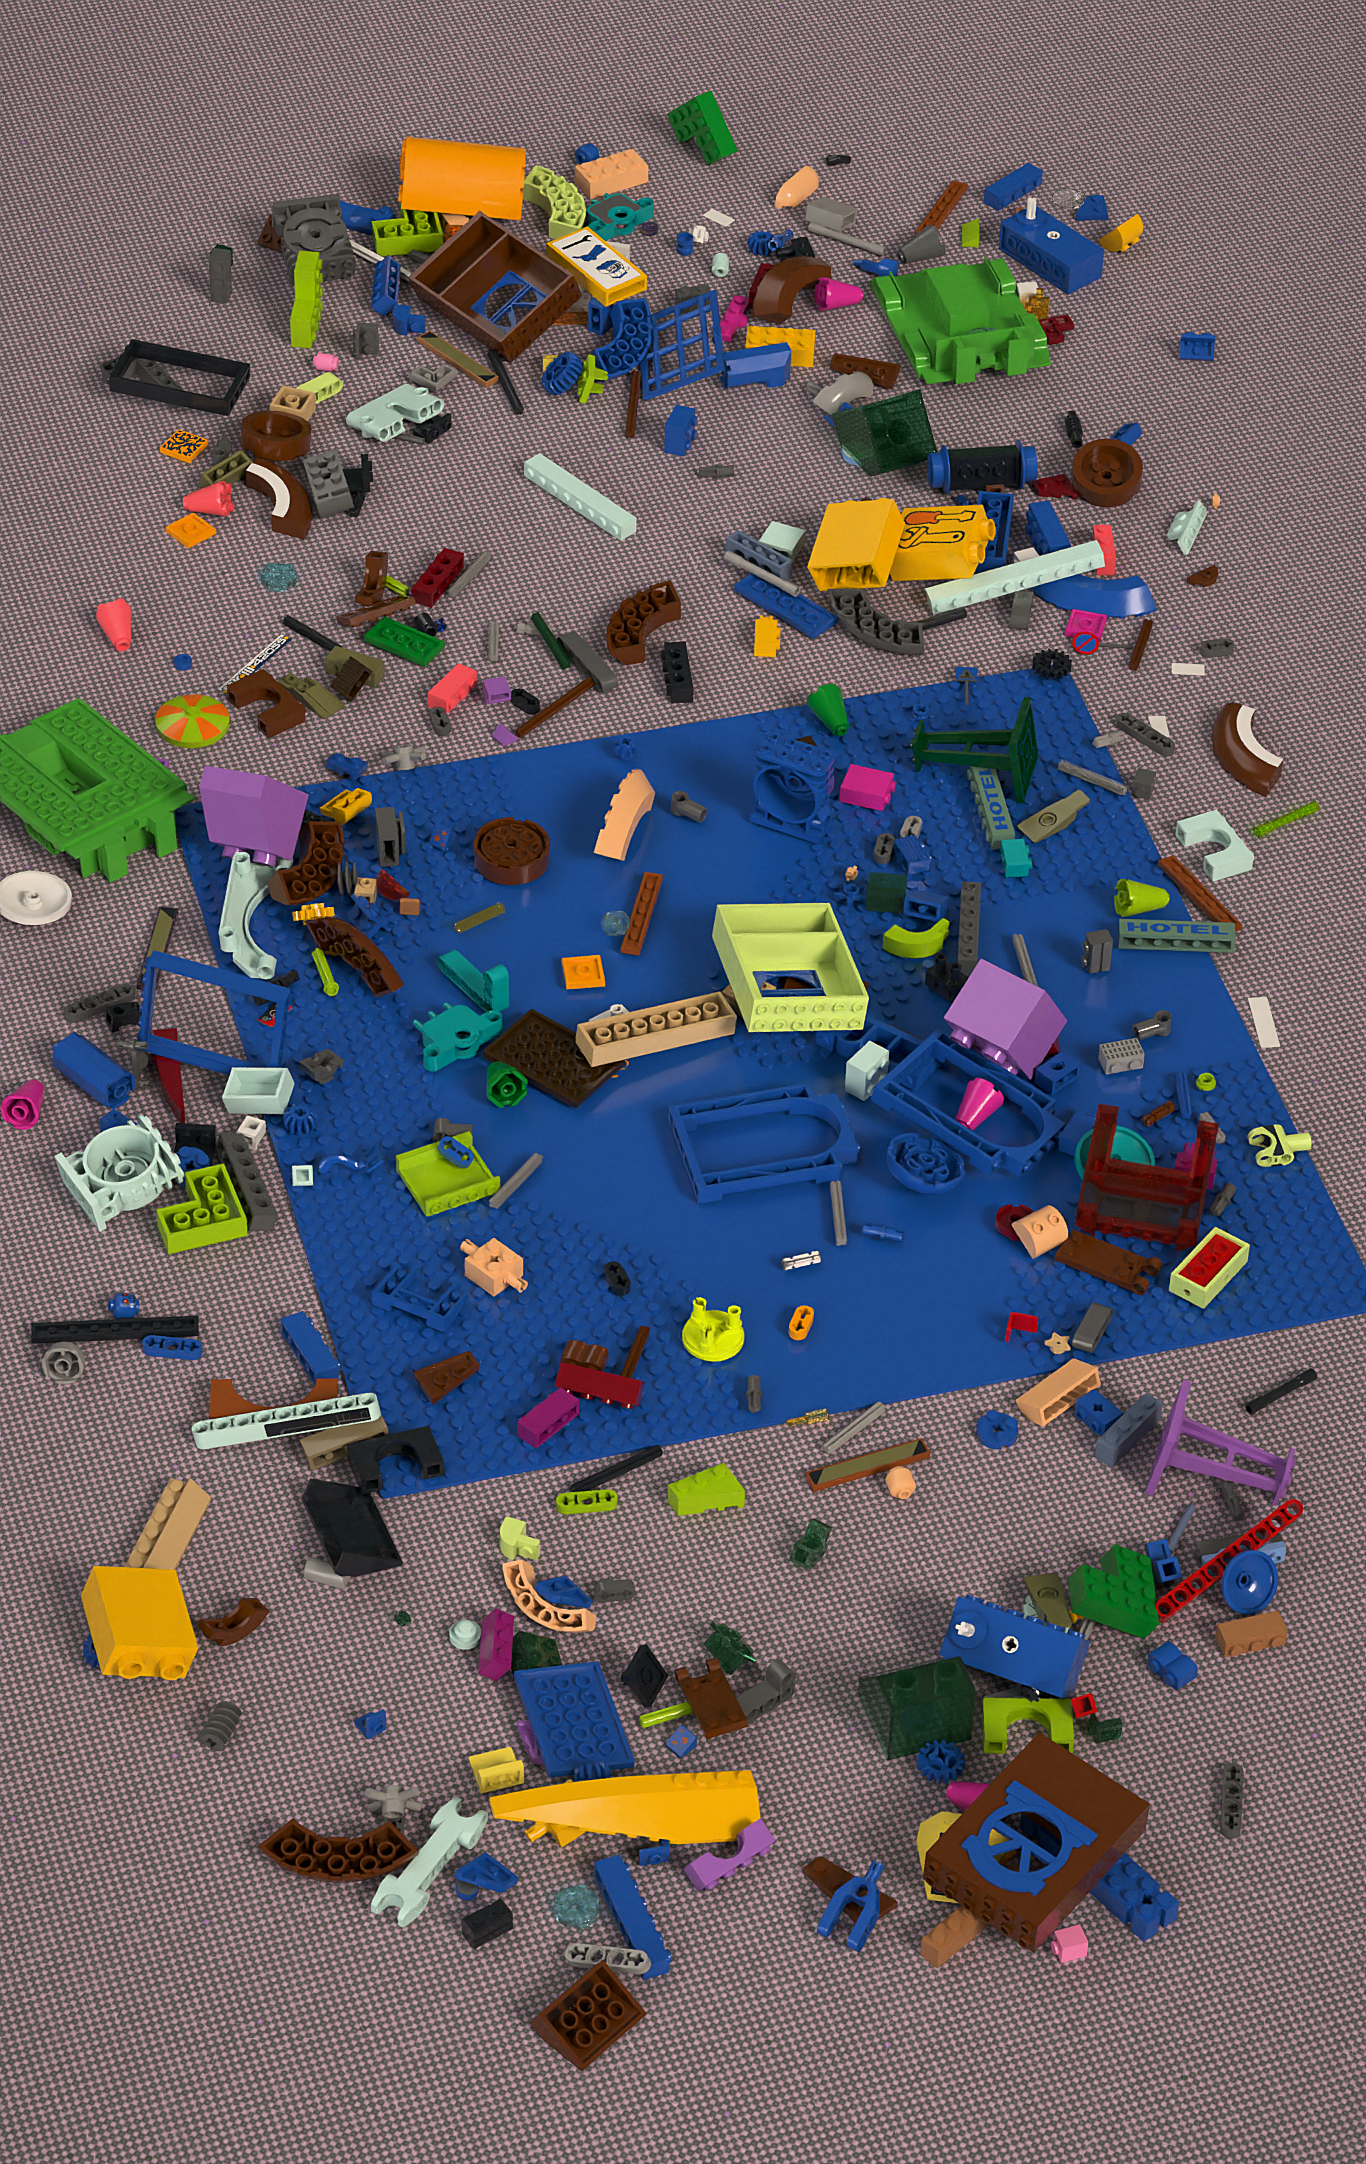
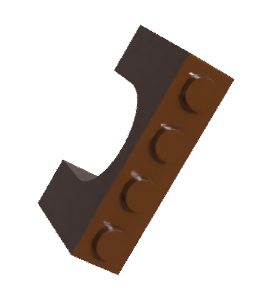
[227,669,306,739]

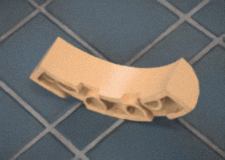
[503,1559,596,1633]

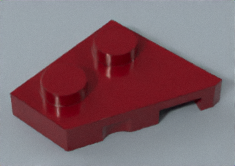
[1032,474,1078,499]

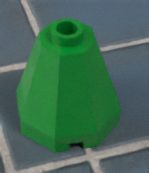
[486,1061,528,1108]

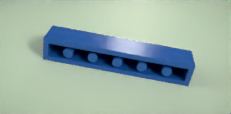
[594,1854,672,1981]

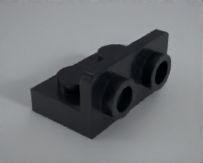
[413,413,452,444]

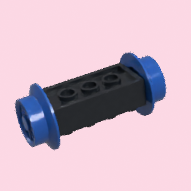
[927,440,1038,494]

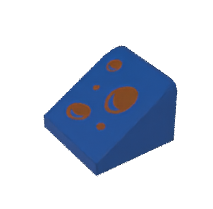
[430,822,452,850]
[665,1725,697,1759]

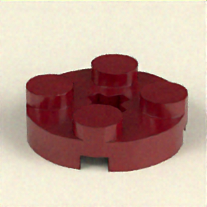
[995,1204,1034,1241]

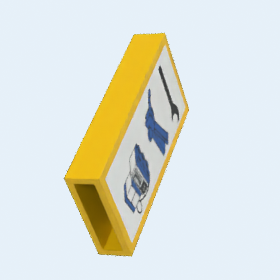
[546,226,647,307]

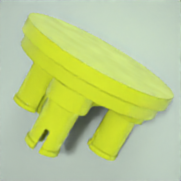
[682,1297,744,1361]

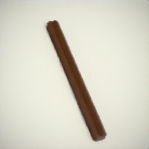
[625,370,641,438]
[515,677,595,738]

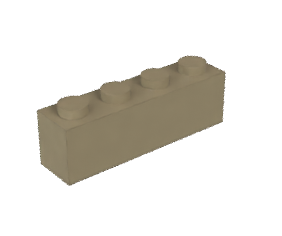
[300,1415,389,1471]

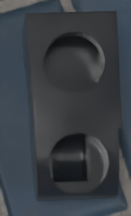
[105,1002,142,1033]

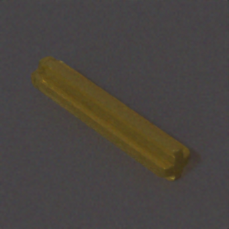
[454,903,505,933]

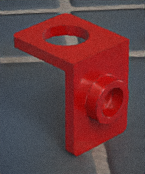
[1005,1312,1038,1342]

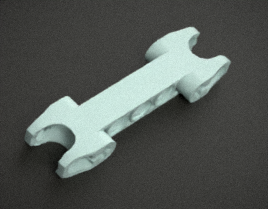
[371,1797,488,1927]

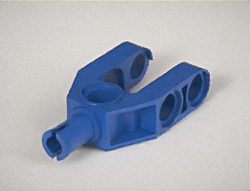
[817,1860,885,1952]

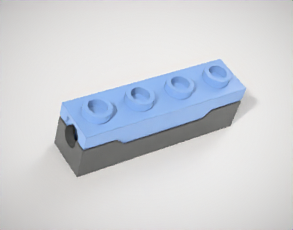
[1194,1533,1286,1575]

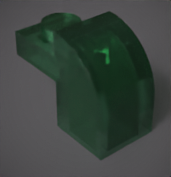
[789,1518,832,1570]

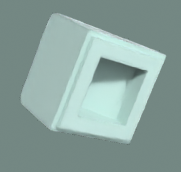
[292,1165,313,1186]

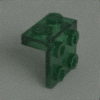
[511,1630,562,1675]

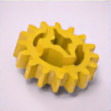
[292,903,335,925]

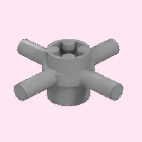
[382,744,427,770]
[365,1785,422,1819]

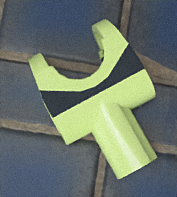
[1247,1125,1312,1167]

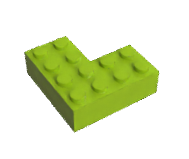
[372,202,443,257]
[290,251,324,348]
[156,1163,247,1254]

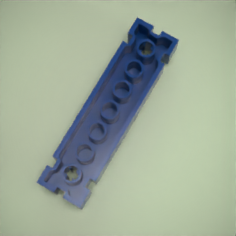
[1020,1813,1179,1942]

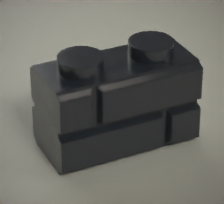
[462,1899,513,1949]

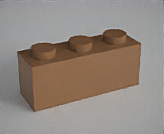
[1215,1611,1288,1658]

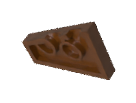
[413,1350,479,1405]

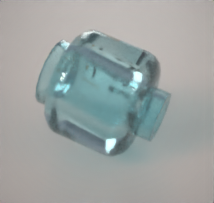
[601,910,630,936]

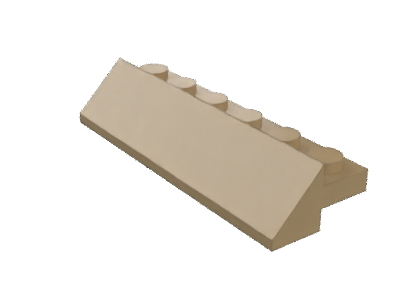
[124,1478,211,1570]

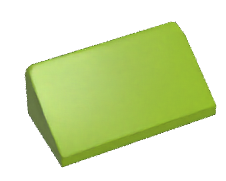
[962,218,979,247]

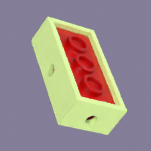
[1169,1227,1250,1309]

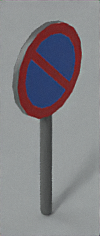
[1072,631,1133,656]

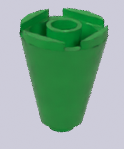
[807,684,849,736]

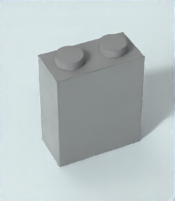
[805,197,858,232]

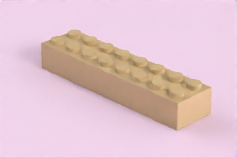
[575,992,737,1067]

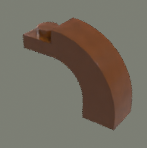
[355,551,388,606]

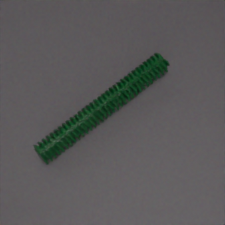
[530,612,572,670]

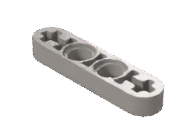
[565,1943,651,1974]

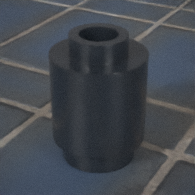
[414,612,437,637]

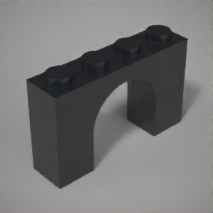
[347,1425,444,1494]

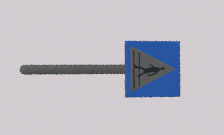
[955,667,978,706]

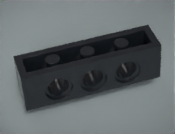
[660,641,693,704]

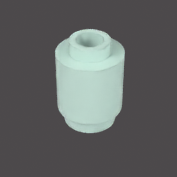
[712,253,729,277]

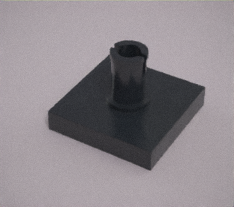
[621,1644,669,1708]

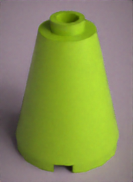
[1114,879,1170,917]

